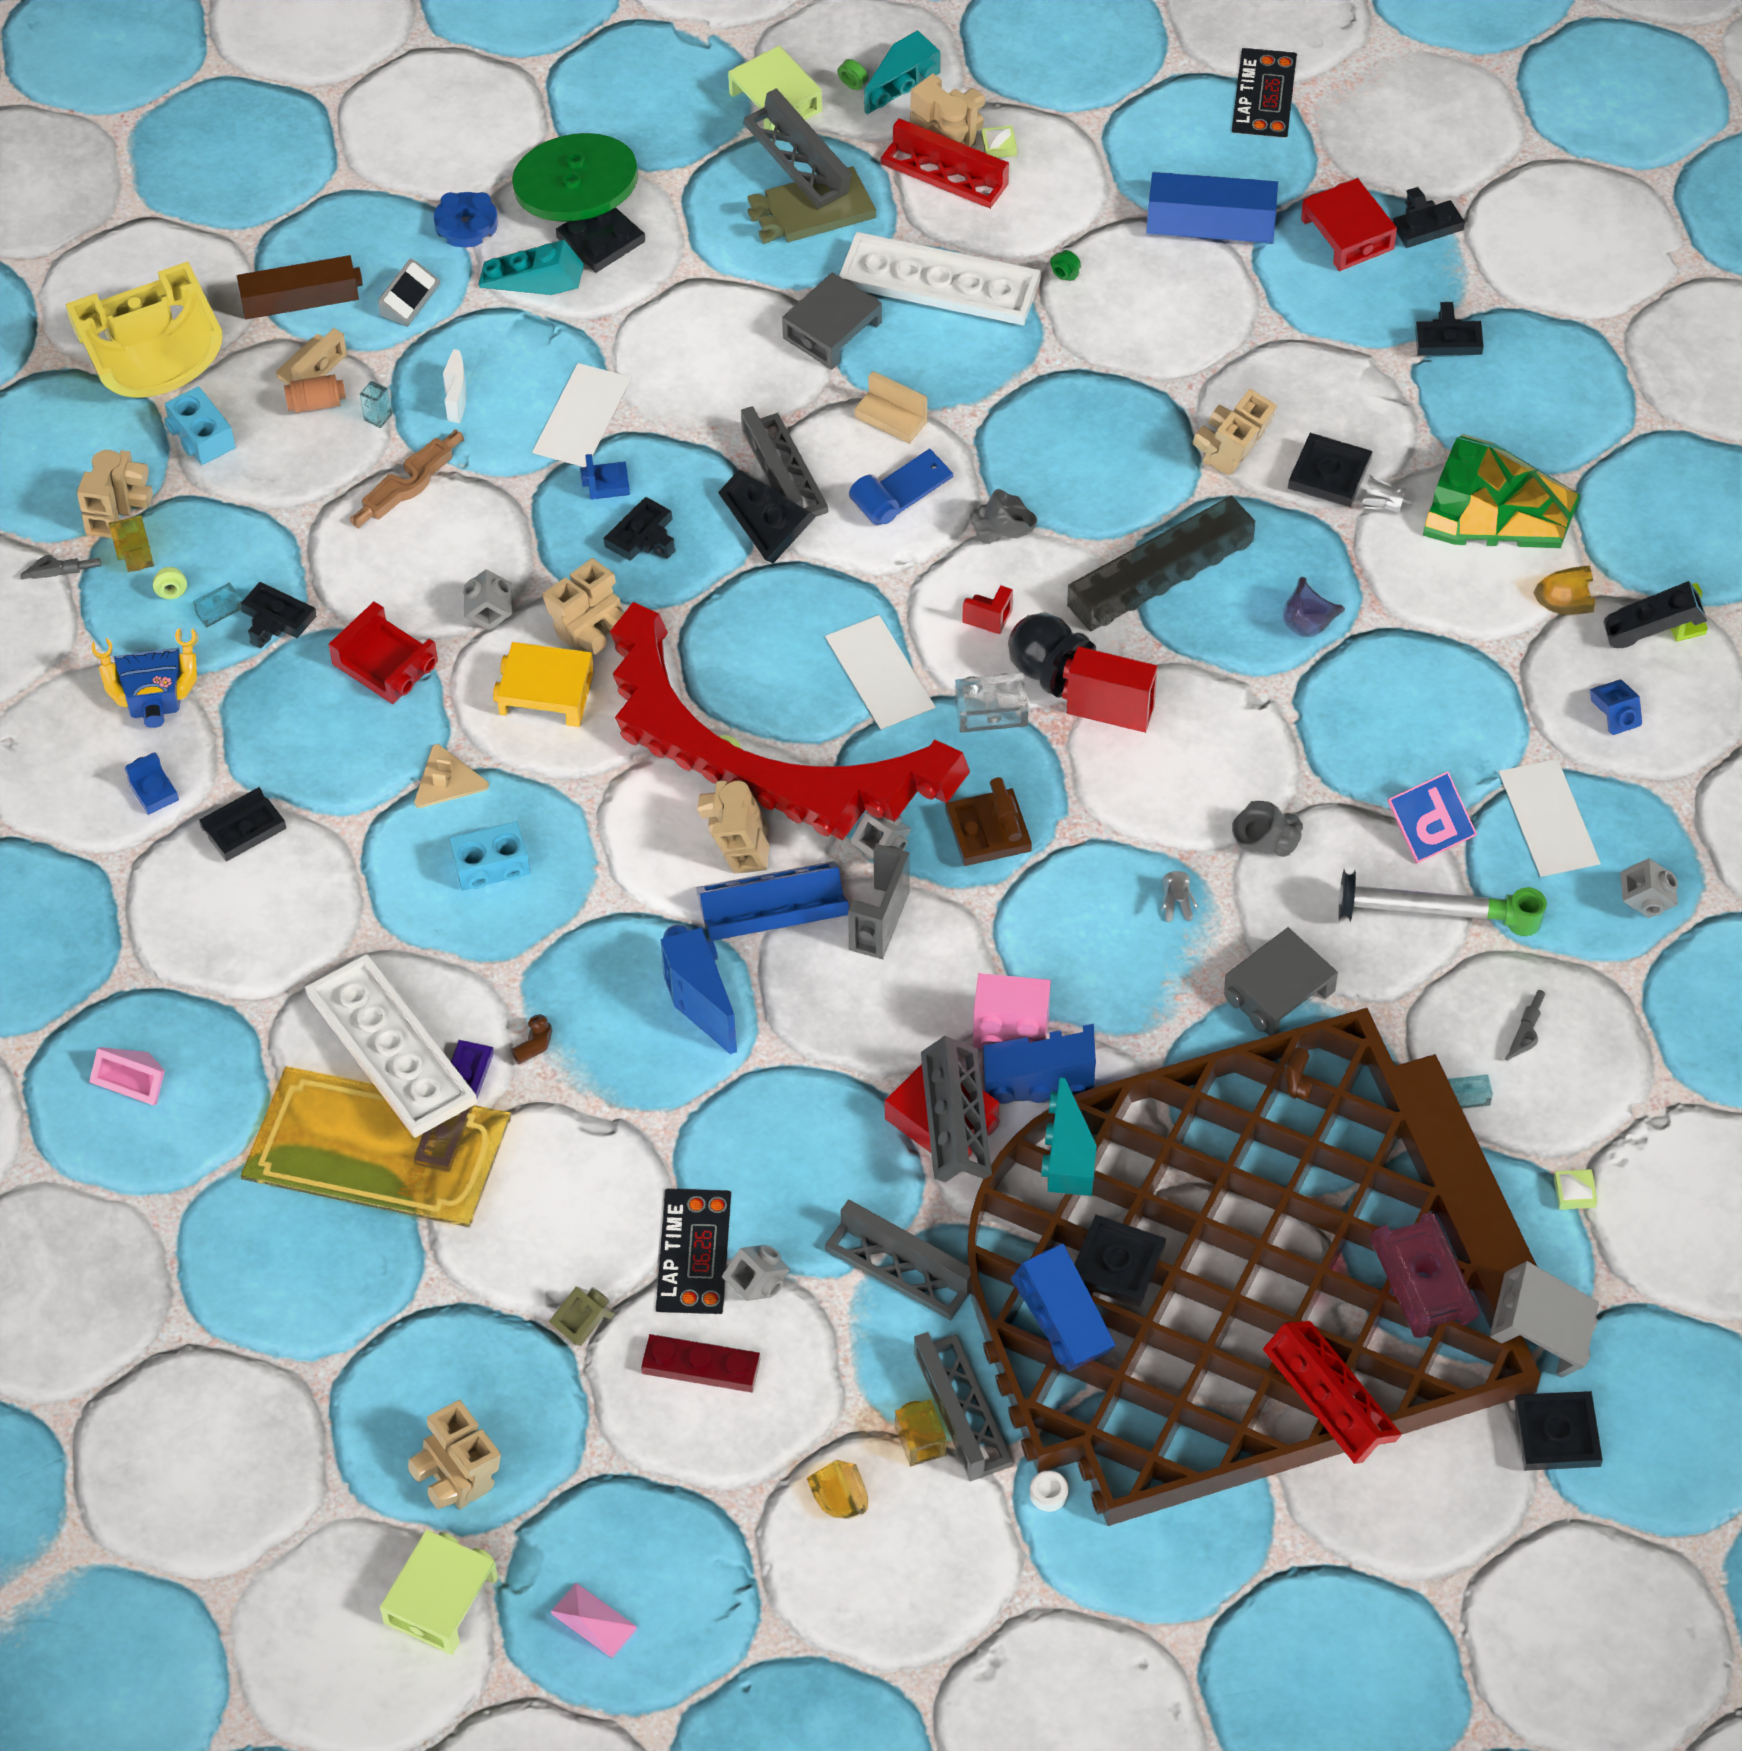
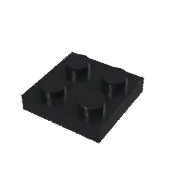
[556,207,645,273]
[1288,432,1373,507]
[1074,1214,1166,1307]
[1514,1391,1603,1471]

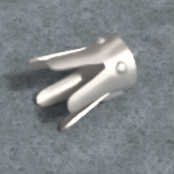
[1361,475,1413,514]
[1161,871,1198,922]

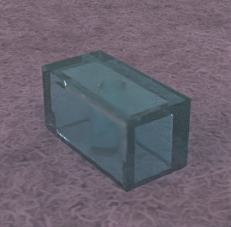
[360,380,392,428]
[193,582,241,628]
[1448,1074,1493,1109]

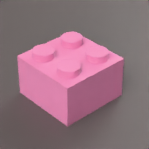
[973,973,1051,1050]

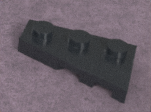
[718,469,816,563]

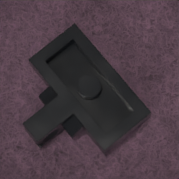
[1393,187,1465,248]
[1415,302,1484,356]
[603,497,676,561]
[240,582,317,649]

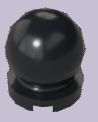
[1008,612,1096,698]

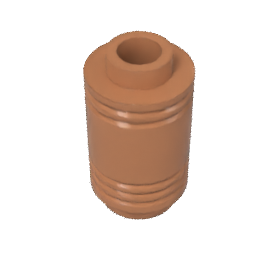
[284,374,346,414]

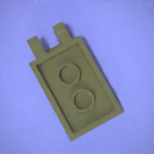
[747,166,876,244]

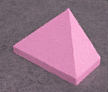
[89,1047,165,1105]
[551,1583,637,1658]

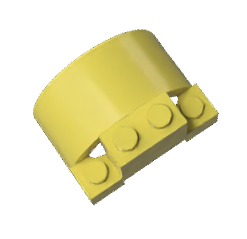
[65,261,223,398]

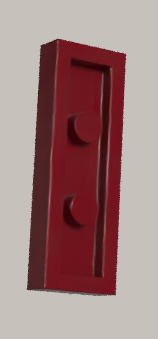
[641,1334,761,1393]

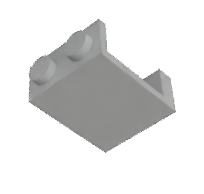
[1490,1261,1599,1377]

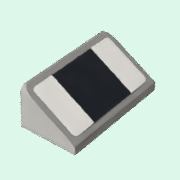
[378,258,440,327]

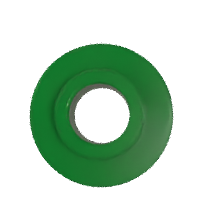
[1050,250,1081,281]

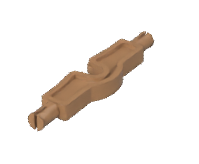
[350,429,464,528]

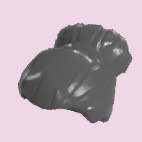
[970,489,1037,544]
[1232,801,1303,857]

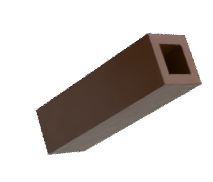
[236,255,363,320]

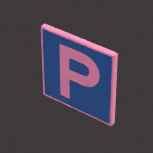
[1387,771,1477,863]

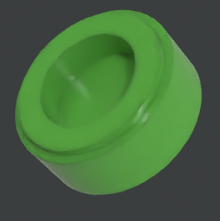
[837,59,869,90]

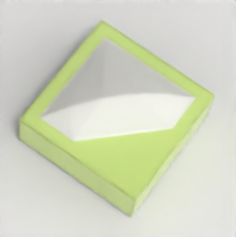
[981,125,1017,158]
[1554,1169,1597,1210]

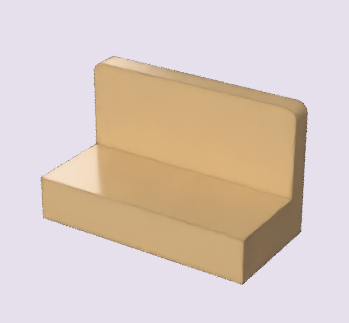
[276,328,347,385]
[855,371,927,444]

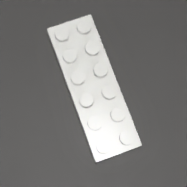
[839,232,1041,325]
[305,954,477,1138]

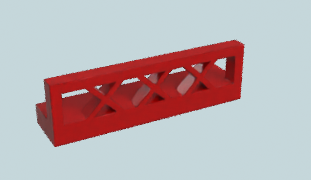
[880,118,1009,209]
[1263,1321,1402,1464]

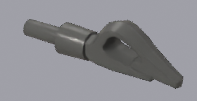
[21,555,101,580]
[1505,990,1545,1061]

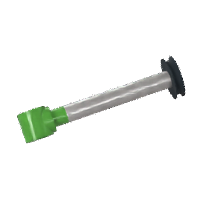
[1338,869,1547,936]

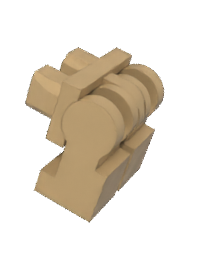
[910,73,985,147]
[1192,388,1278,475]
[77,450,153,539]
[542,558,624,655]
[697,781,770,874]
[408,1400,501,1510]

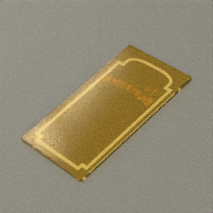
[241,1066,511,1228]

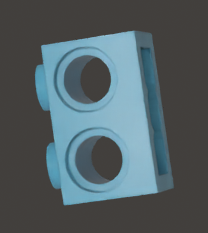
[164,386,236,466]
[449,821,530,891]

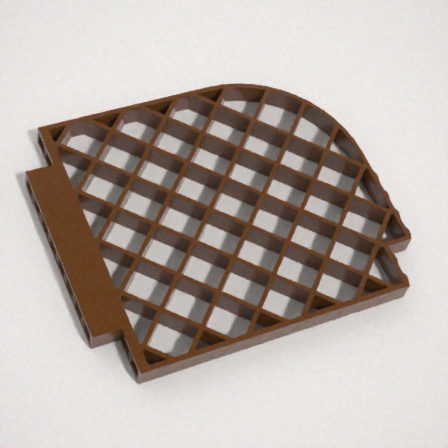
[968,1008,1541,1526]

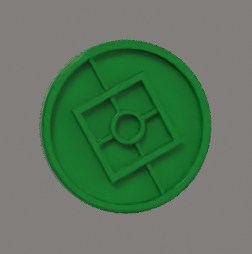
[512,133,638,222]

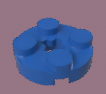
[434,192,498,248]

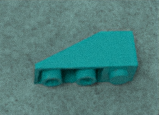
[864,30,941,115]
[478,240,584,295]
[1041,1078,1097,1196]

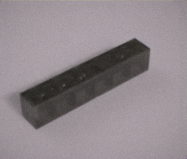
[1067,495,1255,632]

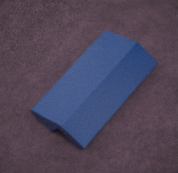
[1146,172,1278,244]
[696,861,849,941]

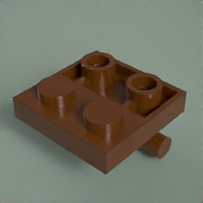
[945,777,1032,866]

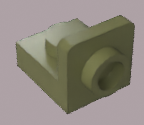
[549,1286,615,1347]

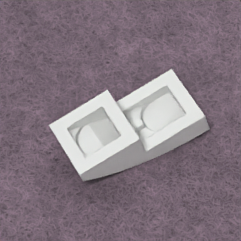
[443,349,467,424]

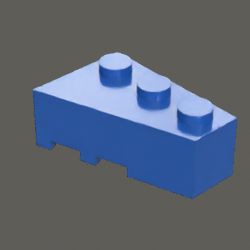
[983,1024,1096,1104]
[1010,1243,1116,1372]

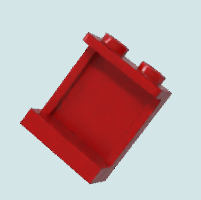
[1301,178,1397,272]
[328,601,438,704]

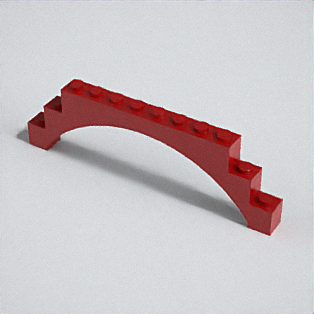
[609,602,970,841]

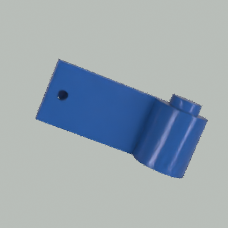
[849,448,954,525]

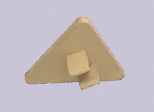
[414,744,489,808]

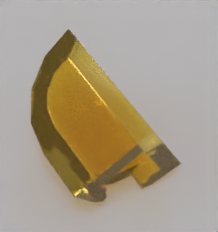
[1533,565,1595,615]
[807,1460,868,1519]

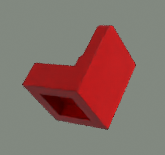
[962,585,1013,634]

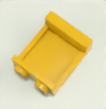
[493,642,594,727]

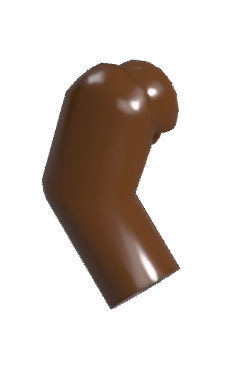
[511,1014,553,1065]
[1285,1047,1313,1100]

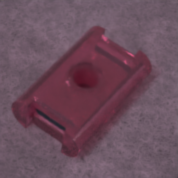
[1369,1213,1480,1338]

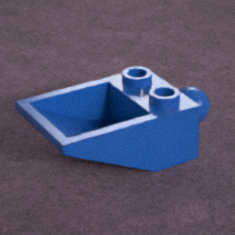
[660,924,737,1054]

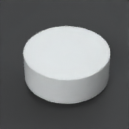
[1030,1471,1069,1512]

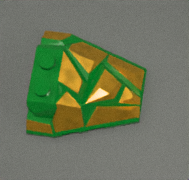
[1423,434,1581,548]

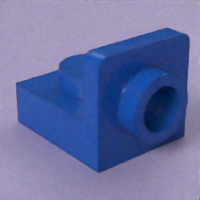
[580,454,630,500]
[1590,679,1642,735]
[125,752,179,815]

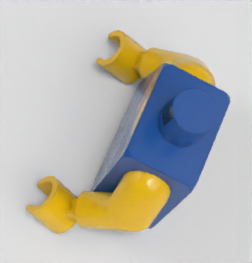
[92,628,199,728]

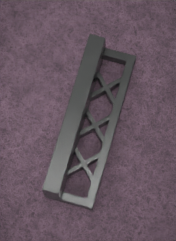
[743,88,852,209]
[741,406,828,517]
[921,1036,992,1182]
[825,1199,971,1321]
[914,1332,1013,1482]

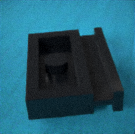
[199,787,287,862]

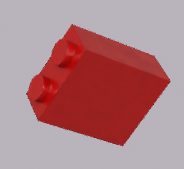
[1062,646,1158,733]
[885,1064,1000,1156]

